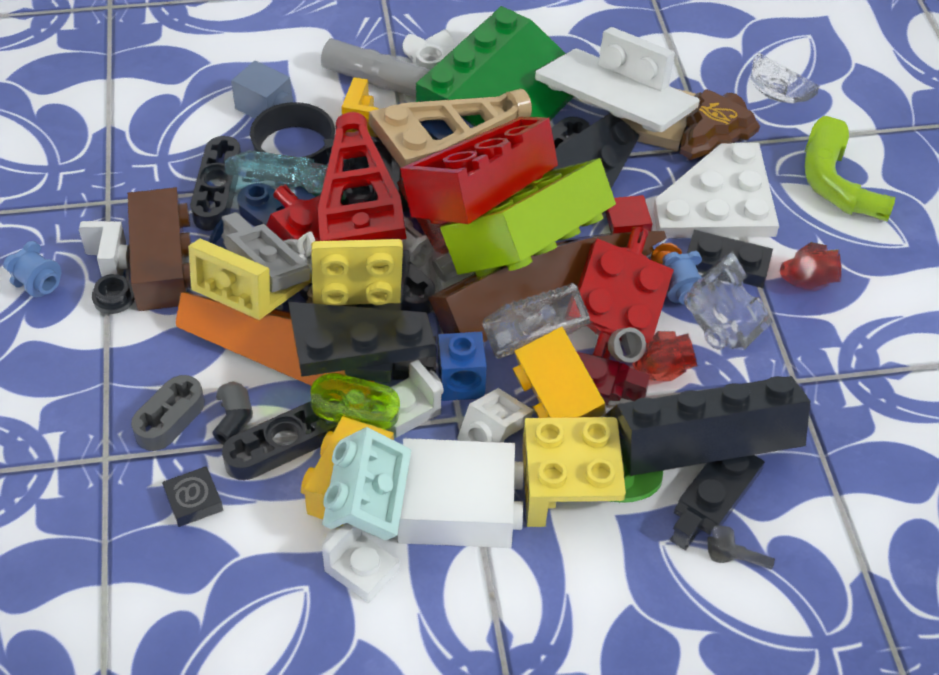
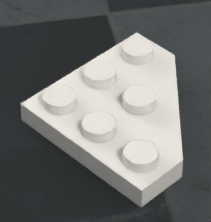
[653,143,779,238]

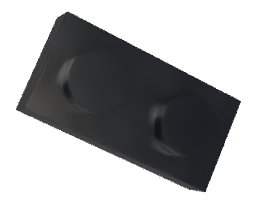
[687,230,773,288]

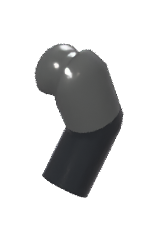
[212,381,253,445]

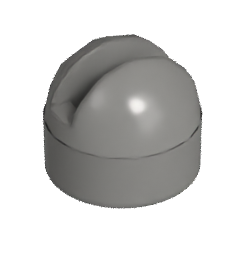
[608,327,646,363]

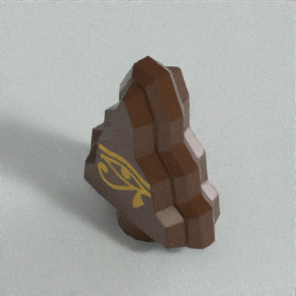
[680,89,760,160]

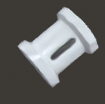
[402,216,436,268]

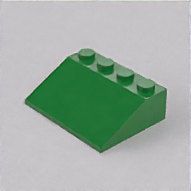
[416,6,574,127]

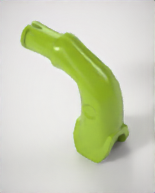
[805,116,895,222]

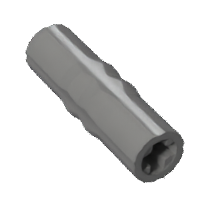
[321,38,430,98]

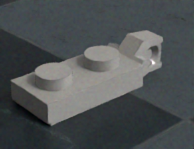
[222,212,310,293]

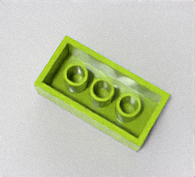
[440,158,616,277]

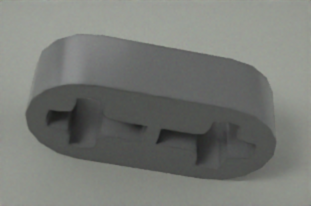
[131,375,205,451]

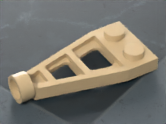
[369,89,532,167]

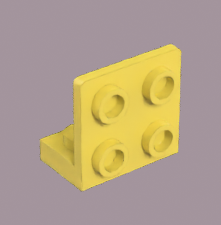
[188,238,312,320]
[311,239,403,306]
[522,417,626,527]

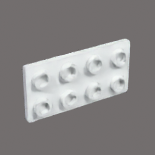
[535,27,700,132]

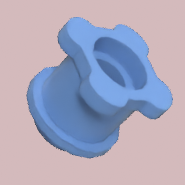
[3,241,62,297]
[662,251,708,305]

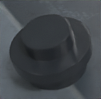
[92,274,135,314]

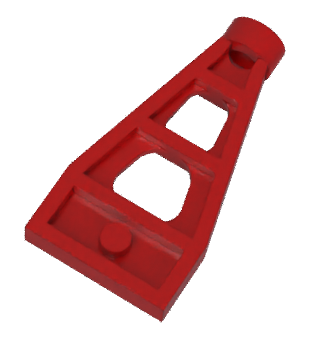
[317,112,407,241]

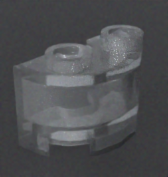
[684,251,773,350]

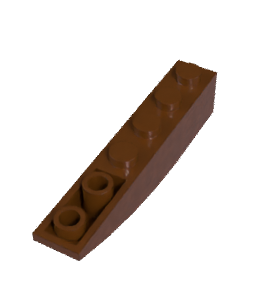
[428,231,667,342]

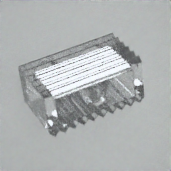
[482,283,590,359]

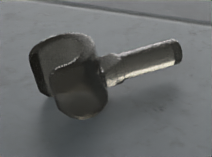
[707,526,775,570]

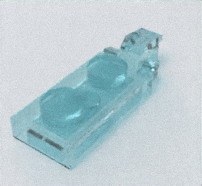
[225,150,328,193]

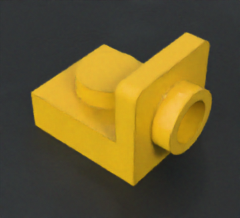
[341,77,379,137]

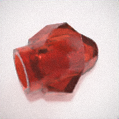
[779,242,842,292]
[633,331,698,381]

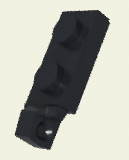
[670,455,765,550]

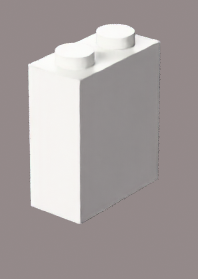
[398,438,524,548]

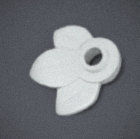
[403,30,456,70]

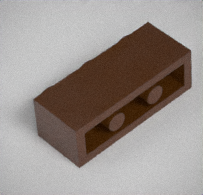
[127,187,192,311]

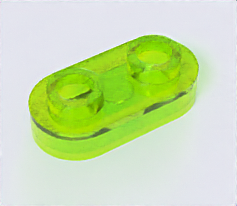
[310,373,400,430]

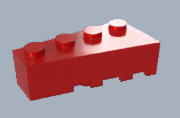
[400,117,558,224]

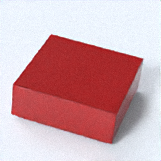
[605,195,653,233]

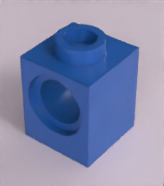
[438,332,487,401]

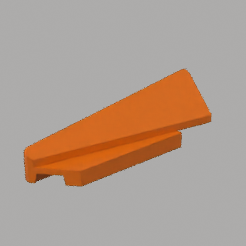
[176,292,375,406]

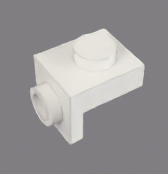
[79,221,130,277]

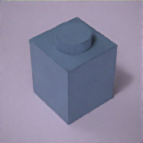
[231,60,293,119]

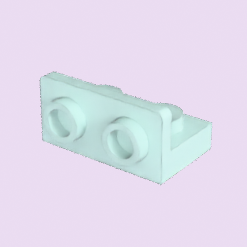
[322,427,412,540]

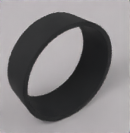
[250,102,335,178]

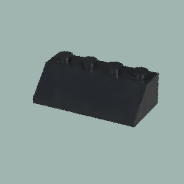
[603,376,811,476]

